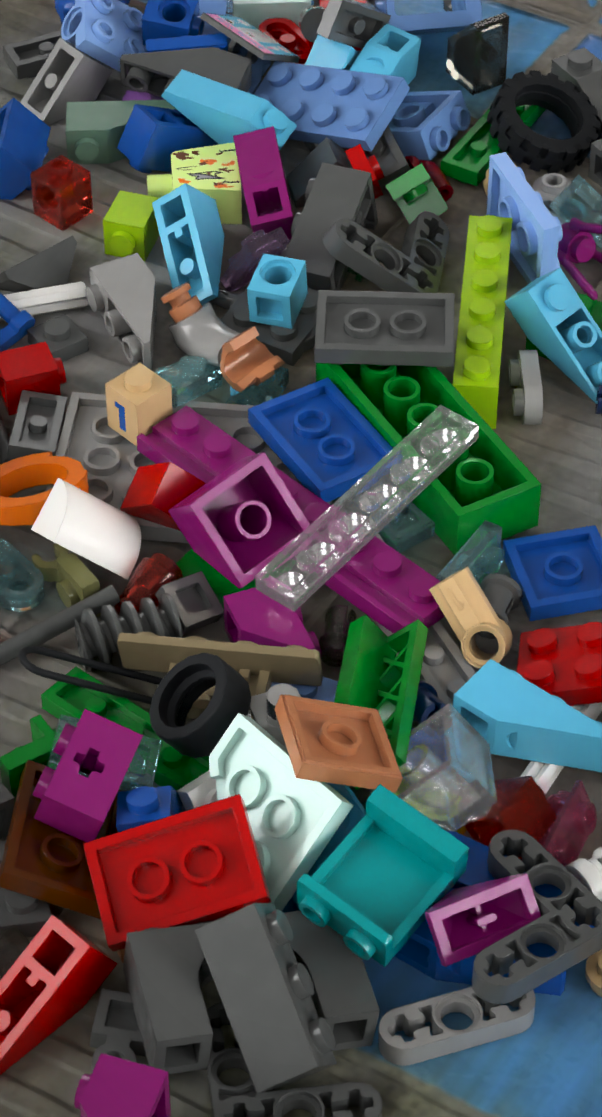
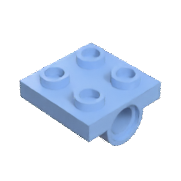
[61,0,146,72]

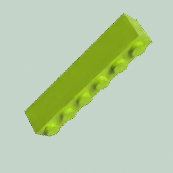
[452,215,512,429]

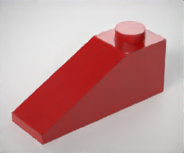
[0,914,117,1075]

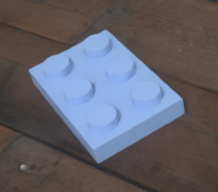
[486,152,563,284]

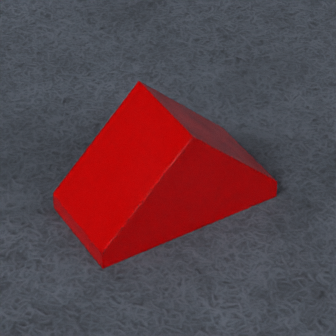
[120,462,206,531]

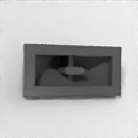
[0,235,77,292]

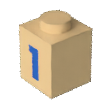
[105,363,173,446]

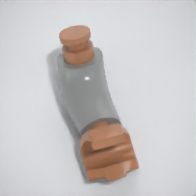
[160,282,285,392]

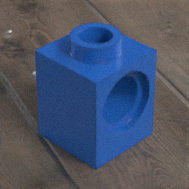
[141,0,205,46]

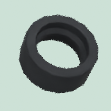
[149,653,251,758]

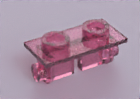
[518,780,597,867]

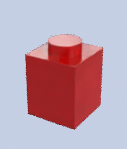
[0,341,66,415]

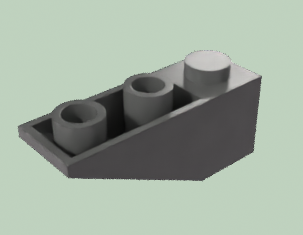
[120,47,252,98]

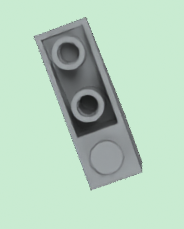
[86,253,157,370]

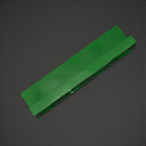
[334,614,428,790]

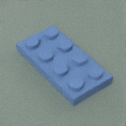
[254,61,410,152]

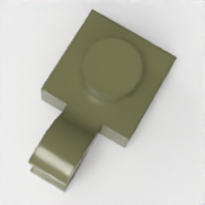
[32,543,101,617]

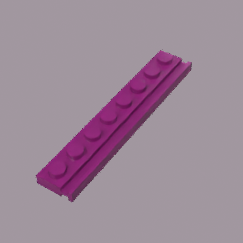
[137,405,445,634]

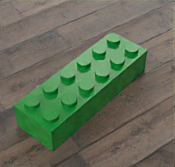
[316,363,541,558]

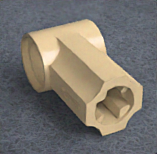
[429,566,513,668]

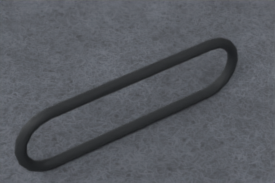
[18,646,163,705]

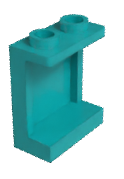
[297,784,469,967]

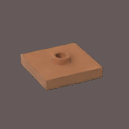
[274,695,403,793]

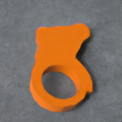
[0,451,89,526]

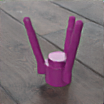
[557,217,602,300]

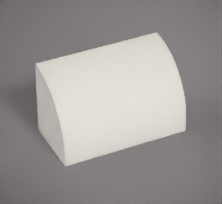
[31,478,141,580]

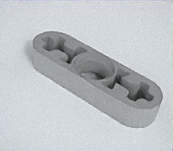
[378,977,536,1066]

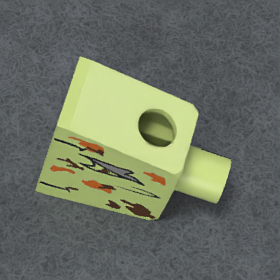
[147,143,242,224]

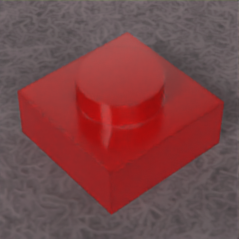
[345,144,385,199]

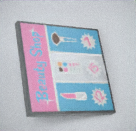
[200,13,300,64]

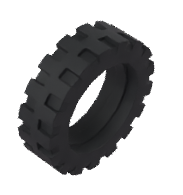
[487,71,601,173]

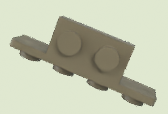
[117,631,323,719]

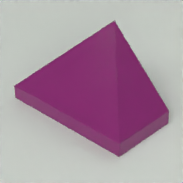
[424,873,541,966]

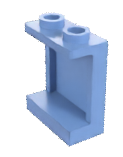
[374,0,483,35]

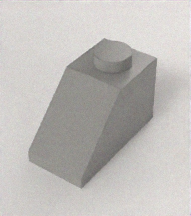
[20,38,113,126]

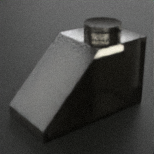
[446,12,509,95]

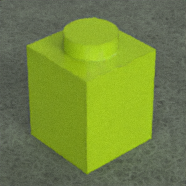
[103,190,160,262]

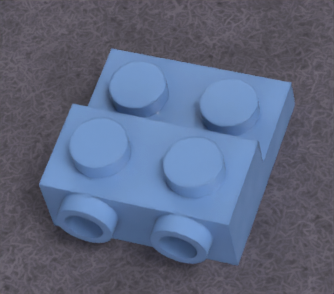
[388,90,471,161]

